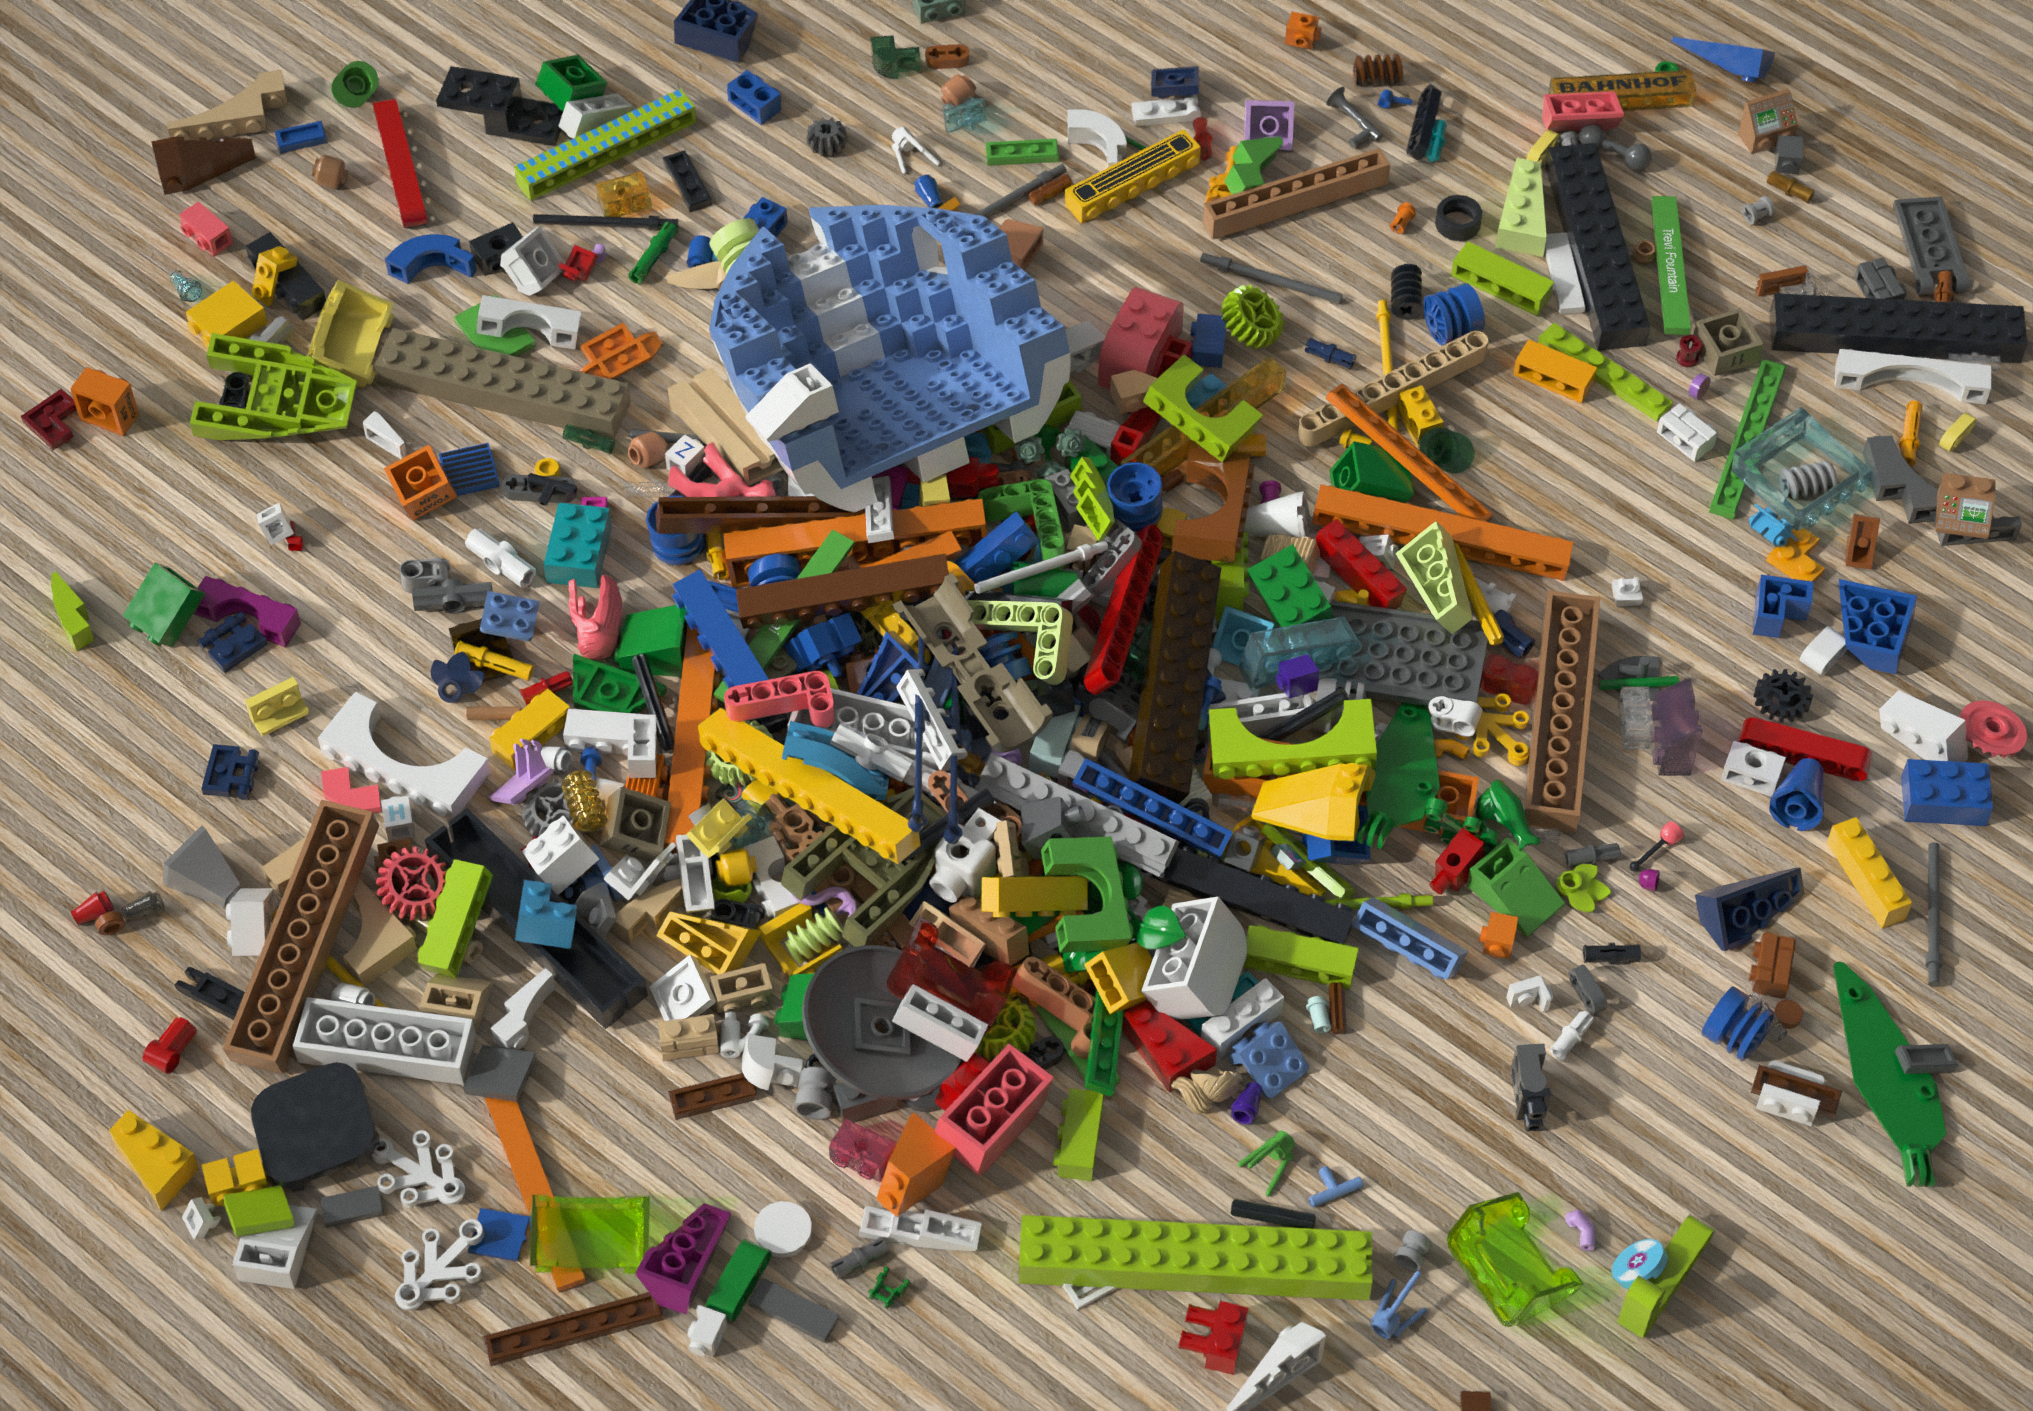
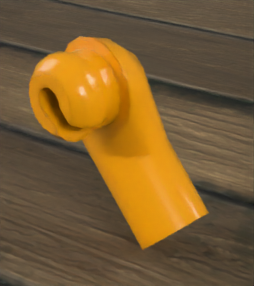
[1434,739,1470,760]

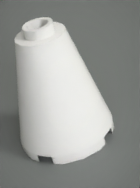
[1244,492,1310,538]

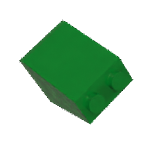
[1329,441,1414,503]
[615,605,688,677]
[775,973,814,1041]

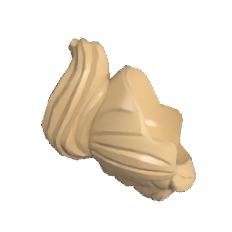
[1171,1067,1242,1114]

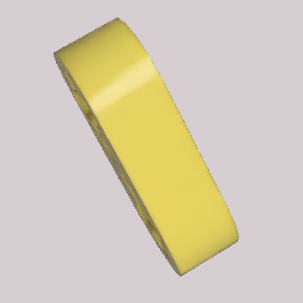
[1527,129,1560,165]
[1939,412,1977,453]

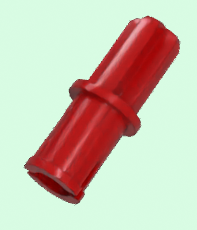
[520,671,573,706]

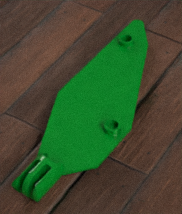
[1357,702,1440,849]
[1833,961,1946,1187]

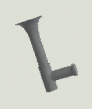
[1326,87,1383,148]

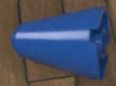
[1769,758,1824,831]

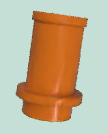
[1390,202,1416,234]

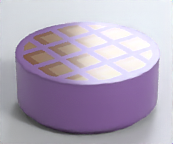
[1689,373,1711,400]

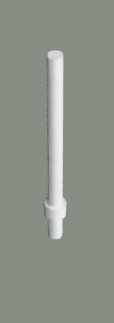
[974,541,1108,594]

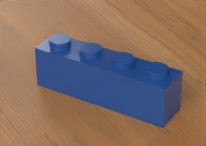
[954,511,1040,584]

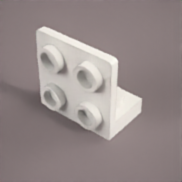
[604,842,676,900]

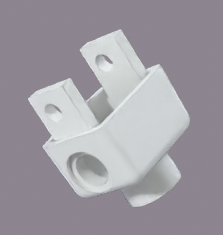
[929,808,1001,902]

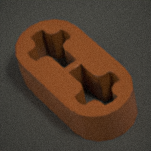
[925,44,969,69]

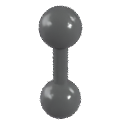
[1579,124,1652,171]

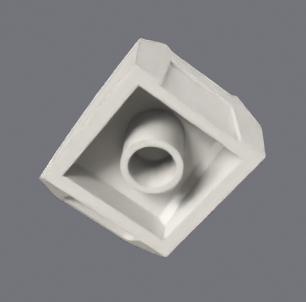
[501,225,565,296]

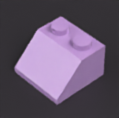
[1244,100,1294,150]

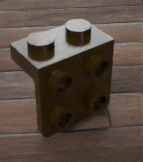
[448,618,513,682]

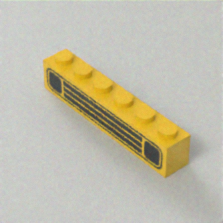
[1065,129,1201,224]

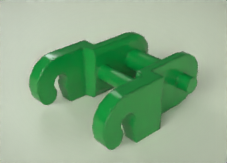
[869,1266,910,1309]

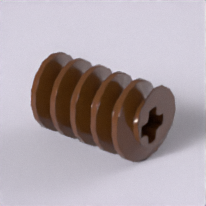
[1353,54,1403,85]

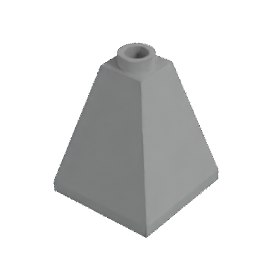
[163,826,240,907]

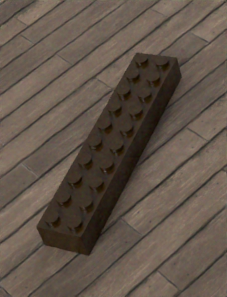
[1128,550,1221,804]

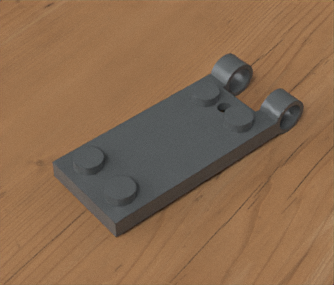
[1893,196,1970,296]

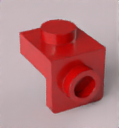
[558,245,598,282]

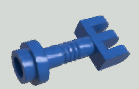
[1198,676,1222,732]
[580,747,602,797]

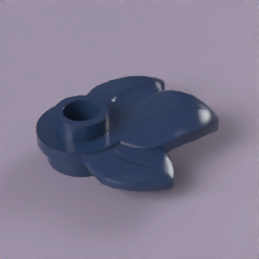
[430,651,484,703]

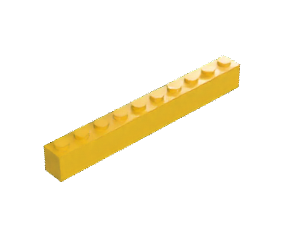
[698,708,921,864]

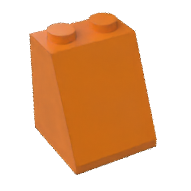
[876,1113,956,1217]

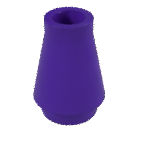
[1231,1082,1262,1125]

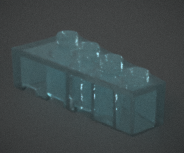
[1239,616,1358,691]

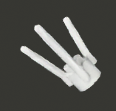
[892,127,940,174]

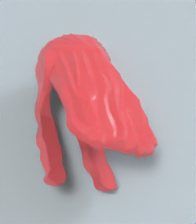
[568,575,623,661]

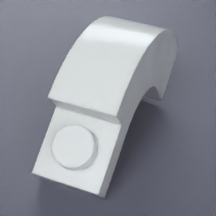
[1067,109,1127,168]

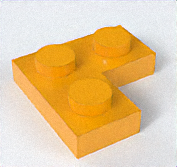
[1766,525,1825,584]

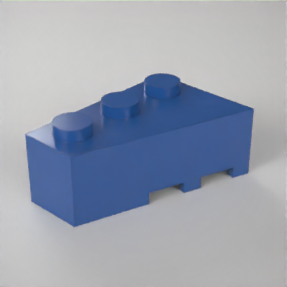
[857,631,931,704]

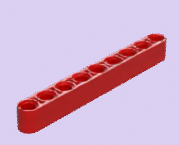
[1084,524,1164,695]

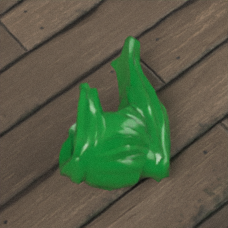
[1476,779,1541,850]

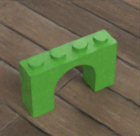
[1041,836,1133,953]

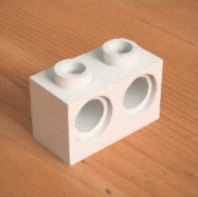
[628,715,657,778]

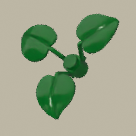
[1063,861,1187,974]

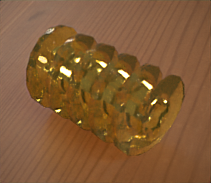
[561,770,608,832]

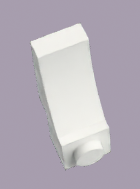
[491,968,556,1050]

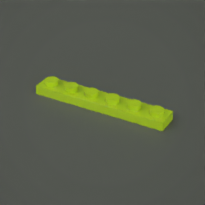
[1538,323,1673,422]

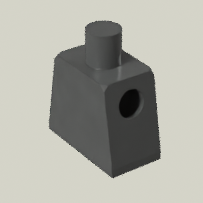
[1021,797,1086,860]

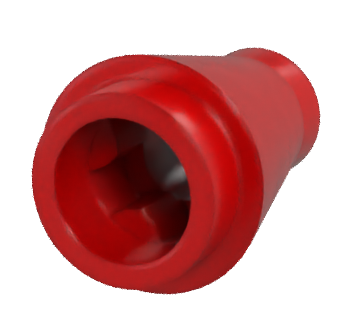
[70,890,115,926]

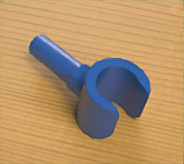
[1378,89,1412,108]

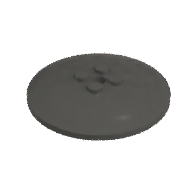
[802,945,963,1100]

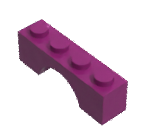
[194,576,301,648]

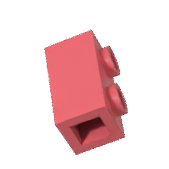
[179,201,233,256]

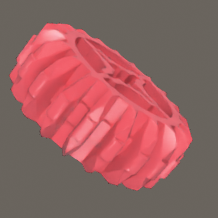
[376,847,447,921]

